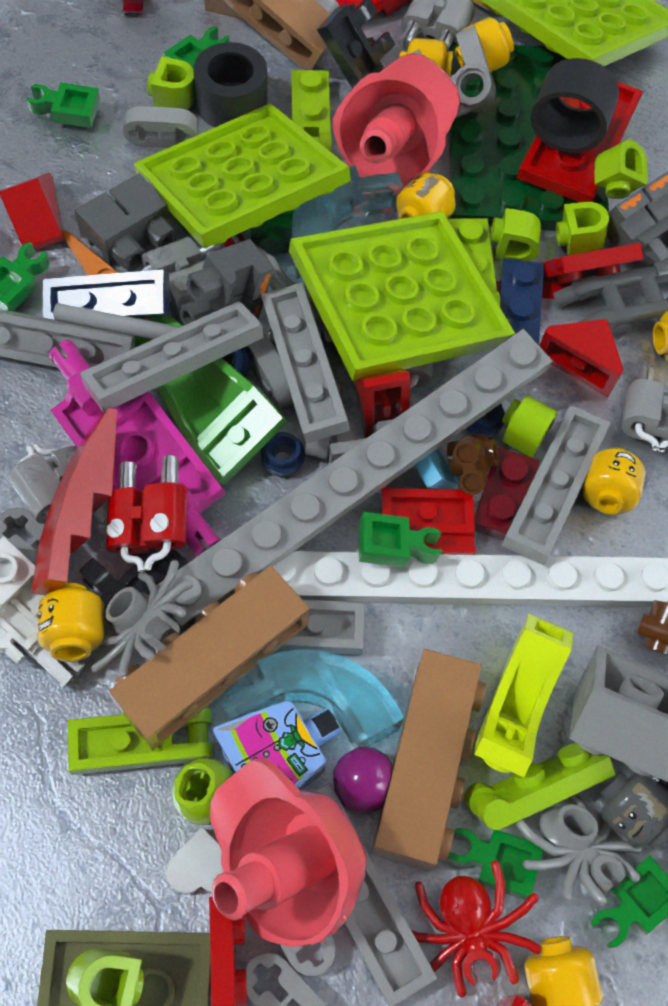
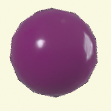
[333,747,393,813]

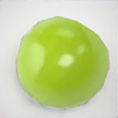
[171,758,233,825]

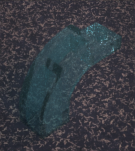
[292,165,403,279]
[221,649,404,749]

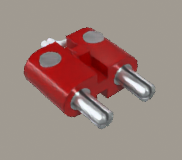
[106,455,188,572]

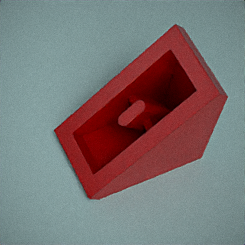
[0,172,65,250]
[539,319,624,398]
[355,369,411,438]

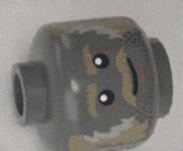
[601,771,668,850]

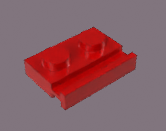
[540,243,643,284]
[380,488,476,555]
[209,897,248,1006]

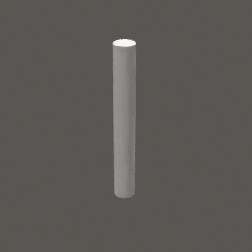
[53,303,180,339]

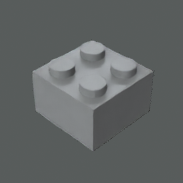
[569,645,668,782]

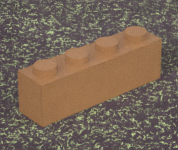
[223,0,331,70]
[109,565,310,751]
[370,649,486,872]

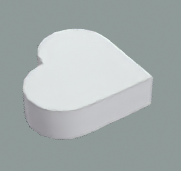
[166,827,223,895]

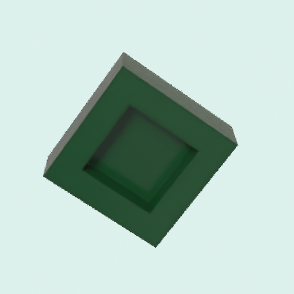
[250,214,293,254]

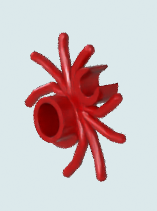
[411,860,541,998]

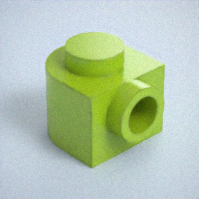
[147,56,196,110]
[594,140,648,199]
[556,202,609,255]
[490,208,541,261]
[502,395,559,458]
[66,948,144,1006]

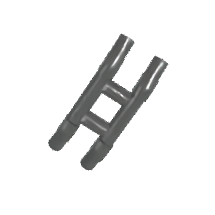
[553,261,668,329]

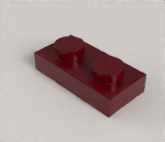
[474,447,540,541]

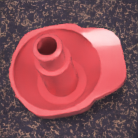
[332,53,461,190]
[210,758,367,947]

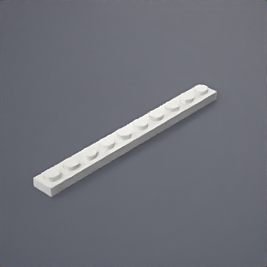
[273,551,668,608]

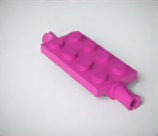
[49,340,227,558]

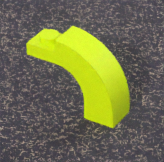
[473,613,574,778]

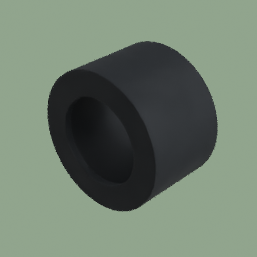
[193,42,268,128]
[531,58,619,153]

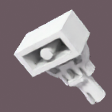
[0,536,87,688]

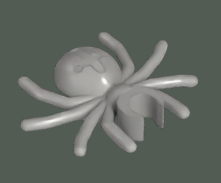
[92,560,193,677]
[516,794,642,906]

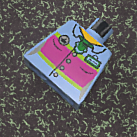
[212,701,341,790]

